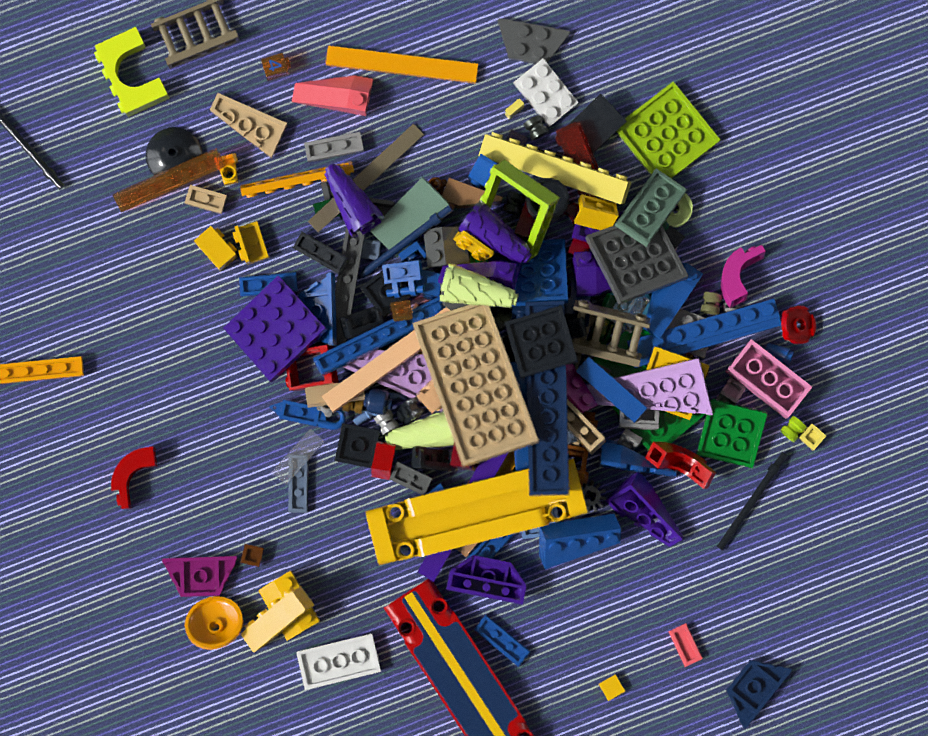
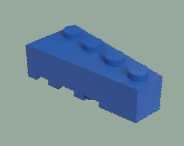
[539,514,621,570]

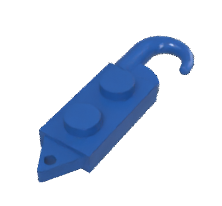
[269,400,346,430]

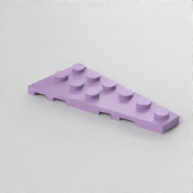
[586,358,713,415]

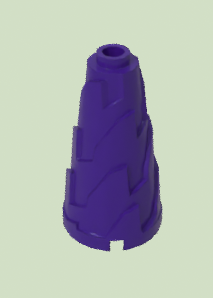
[324,164,384,238]
[458,200,532,264]

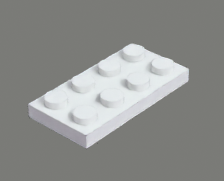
[296,634,381,690]

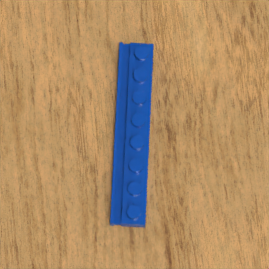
[627,299,781,368]

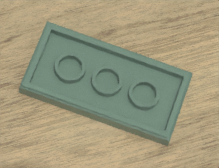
[615,169,688,247]
[370,177,450,257]

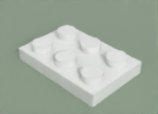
[513,58,579,127]

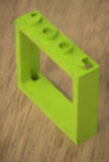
[480,160,559,262]

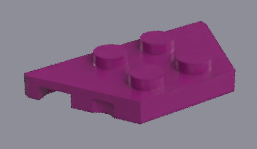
[162,556,237,597]

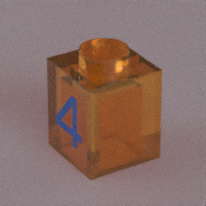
[261,53,291,81]

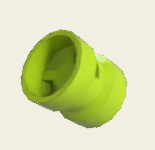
[780,416,807,442]

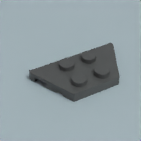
[498,18,570,64]

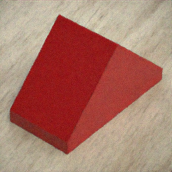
[371,441,396,480]

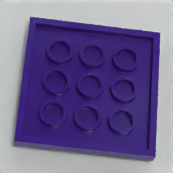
[223,275,328,383]

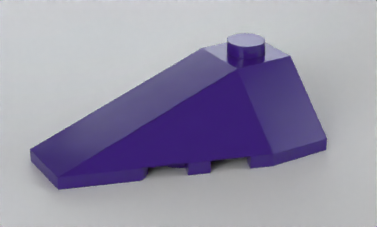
[605,471,684,547]

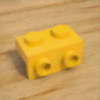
[232,221,269,265]

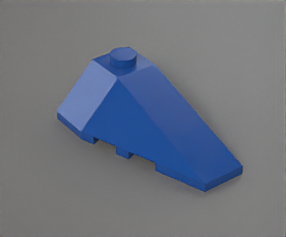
[643,262,703,339]
[598,440,677,477]

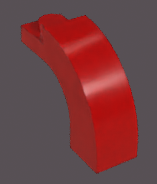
[645,442,716,489]
[111,446,158,510]

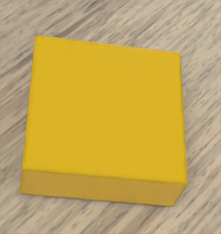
[599,674,625,701]

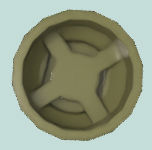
[700,292,723,315]

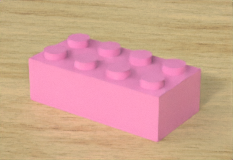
[725,339,812,419]

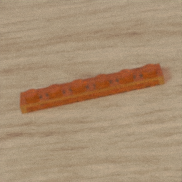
[113,148,225,213]

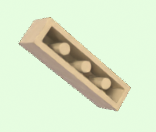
[567,399,606,455]

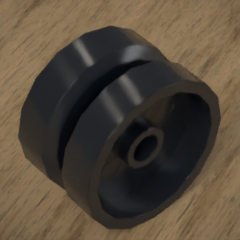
[526,178,569,224]

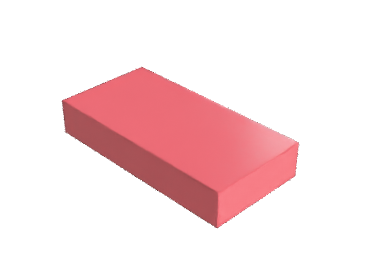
[668,623,703,667]

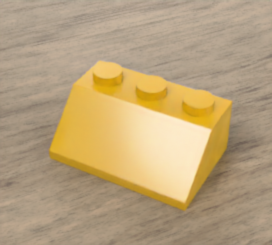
[258,571,320,641]

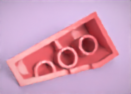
[292,75,373,116]

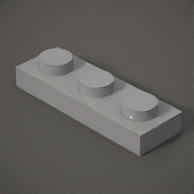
[304,132,364,162]

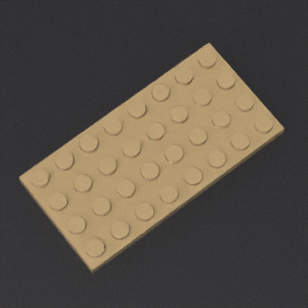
[413,305,538,467]

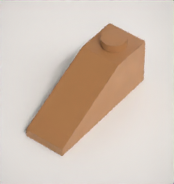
[442,178,503,210]

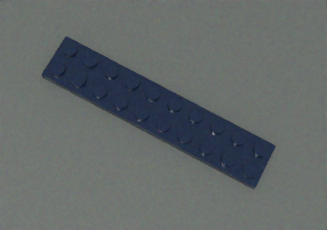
[525,301,569,496]

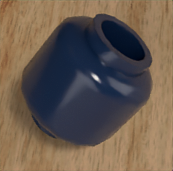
[364,388,393,415]

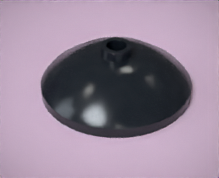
[145,127,203,184]

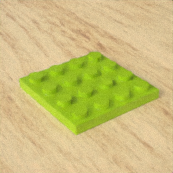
[616,81,720,179]

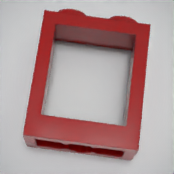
[286,345,339,391]

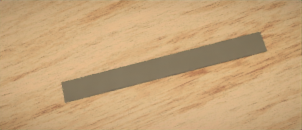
[308,124,424,233]

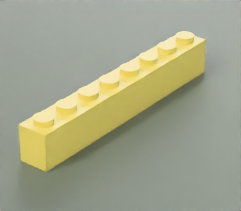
[479,132,631,204]

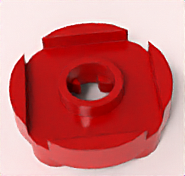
[781,305,816,344]

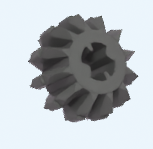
[582,480,606,513]

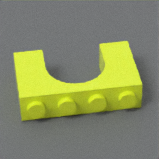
[94,27,169,117]

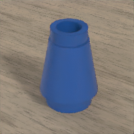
[765,343,794,366]

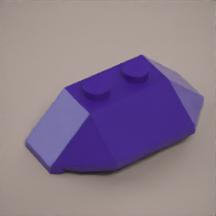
[446,555,527,605]

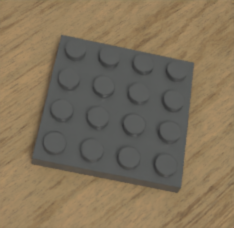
[585,225,688,305]

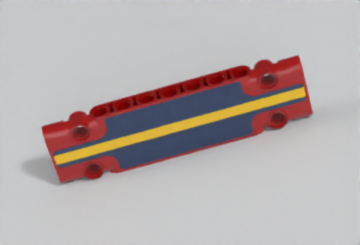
[384,579,534,736]

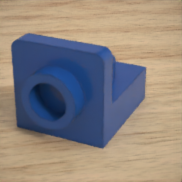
[398,241,427,262]

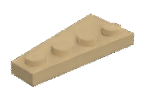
[210,93,287,158]

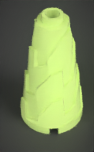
[440,263,518,308]
[385,411,454,450]

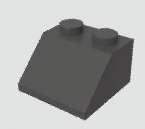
[424,227,470,270]

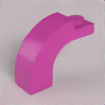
[721,245,766,308]

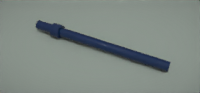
[359,205,453,278]

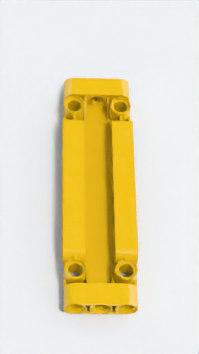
[366,458,588,565]

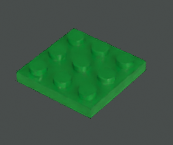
[696,398,767,468]

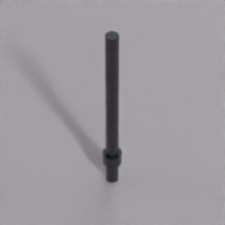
[0,112,65,190]
[716,452,788,551]

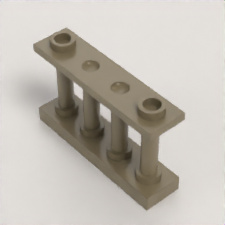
[151,0,240,69]
[571,299,651,367]

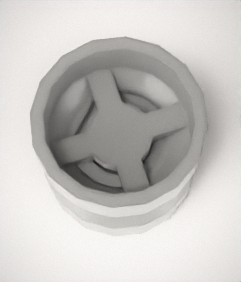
[374,410,399,435]

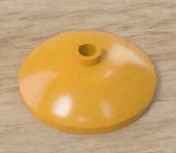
[185,596,243,650]

